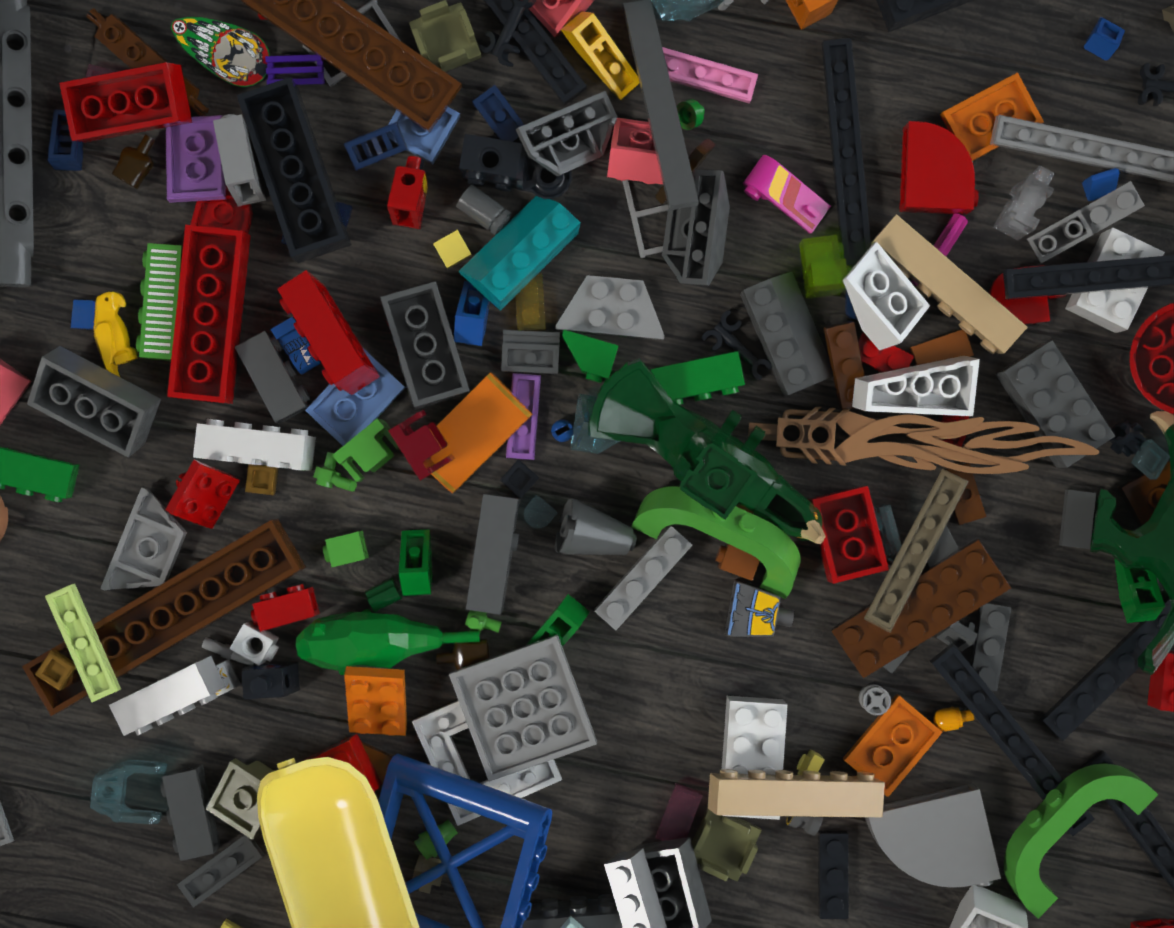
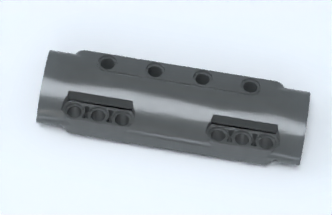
[0,0,34,287]

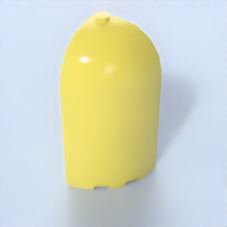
[257,757,420,928]

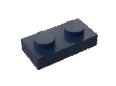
[472,85,524,142]

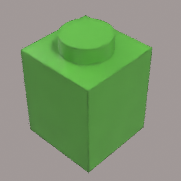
[323,531,369,567]

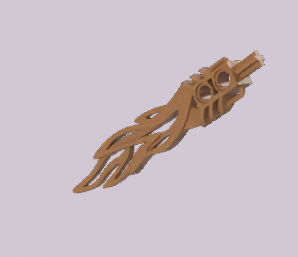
[748,407,1099,474]

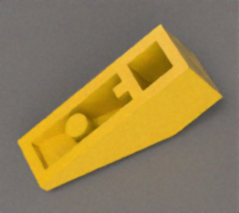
[561,11,640,100]

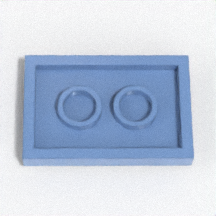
[305,348,406,446]

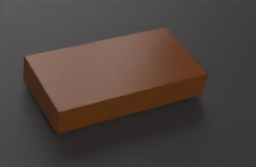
[909,330,974,366]

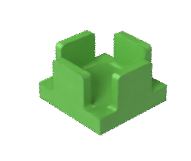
[332,418,400,482]

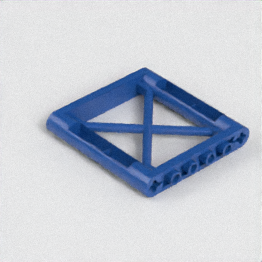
[378,754,552,928]

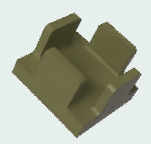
[409,0,482,72]
[206,758,274,840]
[692,808,762,882]

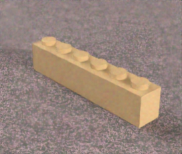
[871,214,1028,354]
[708,769,885,817]

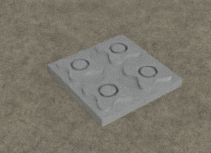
[449,634,597,782]

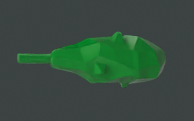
[296,609,480,675]

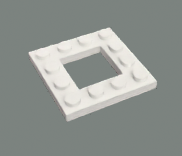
[412,700,562,826]

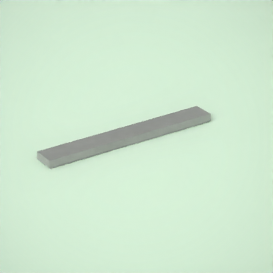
[990,115,1174,183]

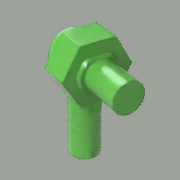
[313,452,357,492]
[465,610,502,633]

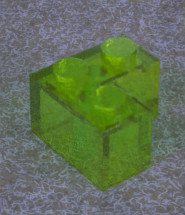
[799,235,851,299]

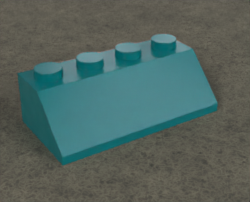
[459,196,581,311]

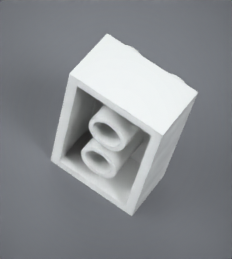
[1065,228,1165,333]

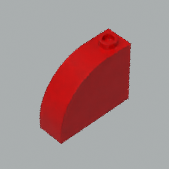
[899,121,979,215]

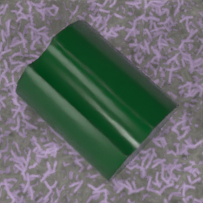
[365,578,402,612]

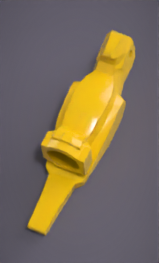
[94,292,138,377]

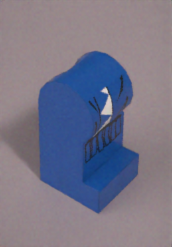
[271,316,321,375]

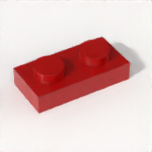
[858,331,914,373]

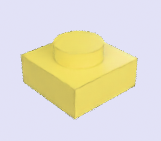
[797,749,825,775]

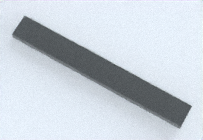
[623,0,699,210]

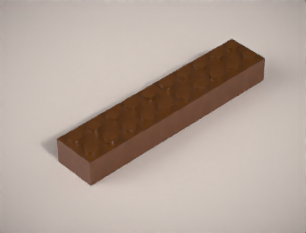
[22,519,307,716]

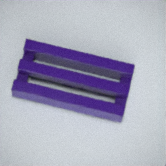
[265,55,325,85]

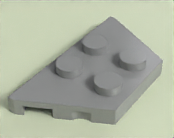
[556,275,664,340]
[100,487,187,590]

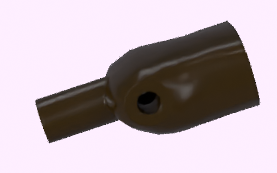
[112,134,155,190]
[436,639,490,670]

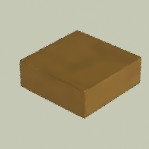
[245,464,278,495]
[35,649,76,691]

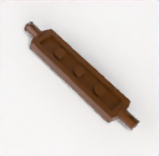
[86,8,209,117]

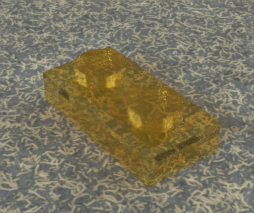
[515,273,546,331]

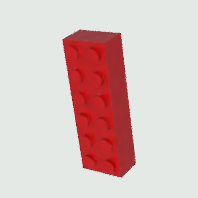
[167,225,251,404]

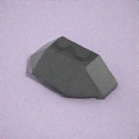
[515,91,617,176]
[662,170,730,286]

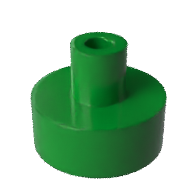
[677,99,705,130]

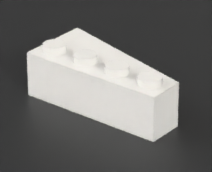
[852,356,979,416]
[193,419,316,471]

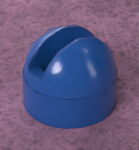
[551,419,574,442]

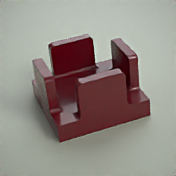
[388,410,455,481]

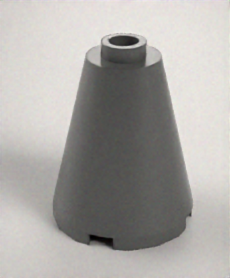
[555,498,637,555]

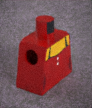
[387,156,428,229]

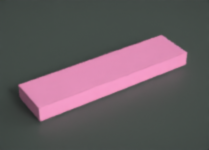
[662,47,758,104]

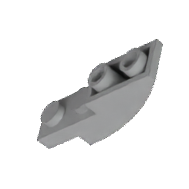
[1027,181,1145,264]

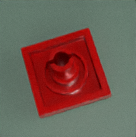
[165,460,240,529]

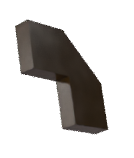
[655,138,716,204]

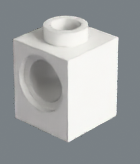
[229,621,279,665]

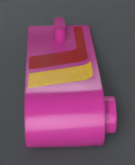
[743,155,831,234]

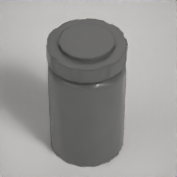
[456,184,512,235]

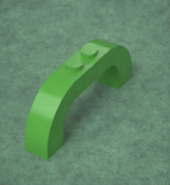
[631,486,801,599]
[1004,764,1158,919]

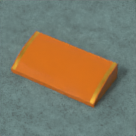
[431,373,533,494]

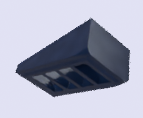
[48,109,83,171]
[344,121,408,170]

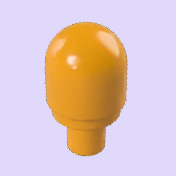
[933,707,974,732]

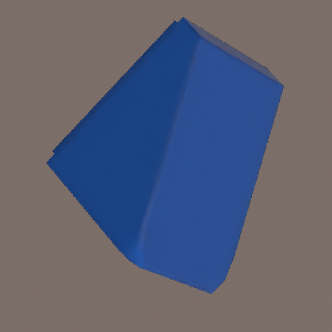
[1084,17,1125,60]
[1082,168,1120,201]
[71,300,96,330]

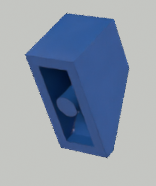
[454,281,490,346]

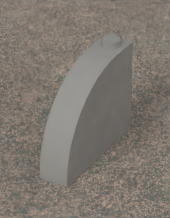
[865,783,1001,887]

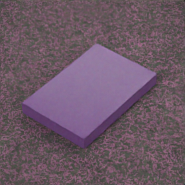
[166,115,226,203]

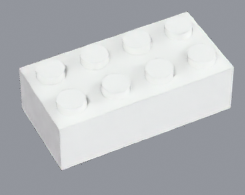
[722,696,787,820]

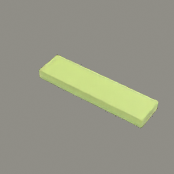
[45,584,121,702]

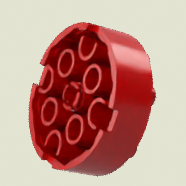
[1130,303,1174,414]

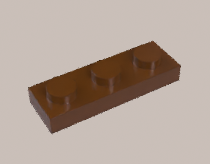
[824,321,864,411]

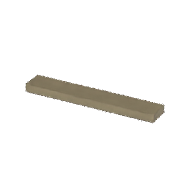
[864,469,969,633]

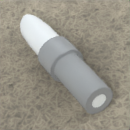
[202,637,254,665]

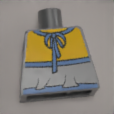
[725,580,794,637]

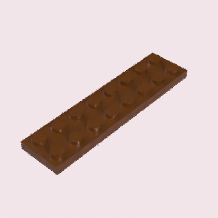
[241,0,462,133]

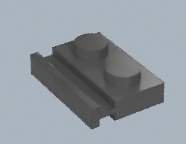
[501,330,560,374]

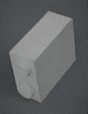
[213,114,266,206]

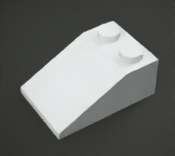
[843,242,930,350]
[950,885,1028,928]

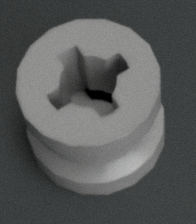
[859,684,891,716]

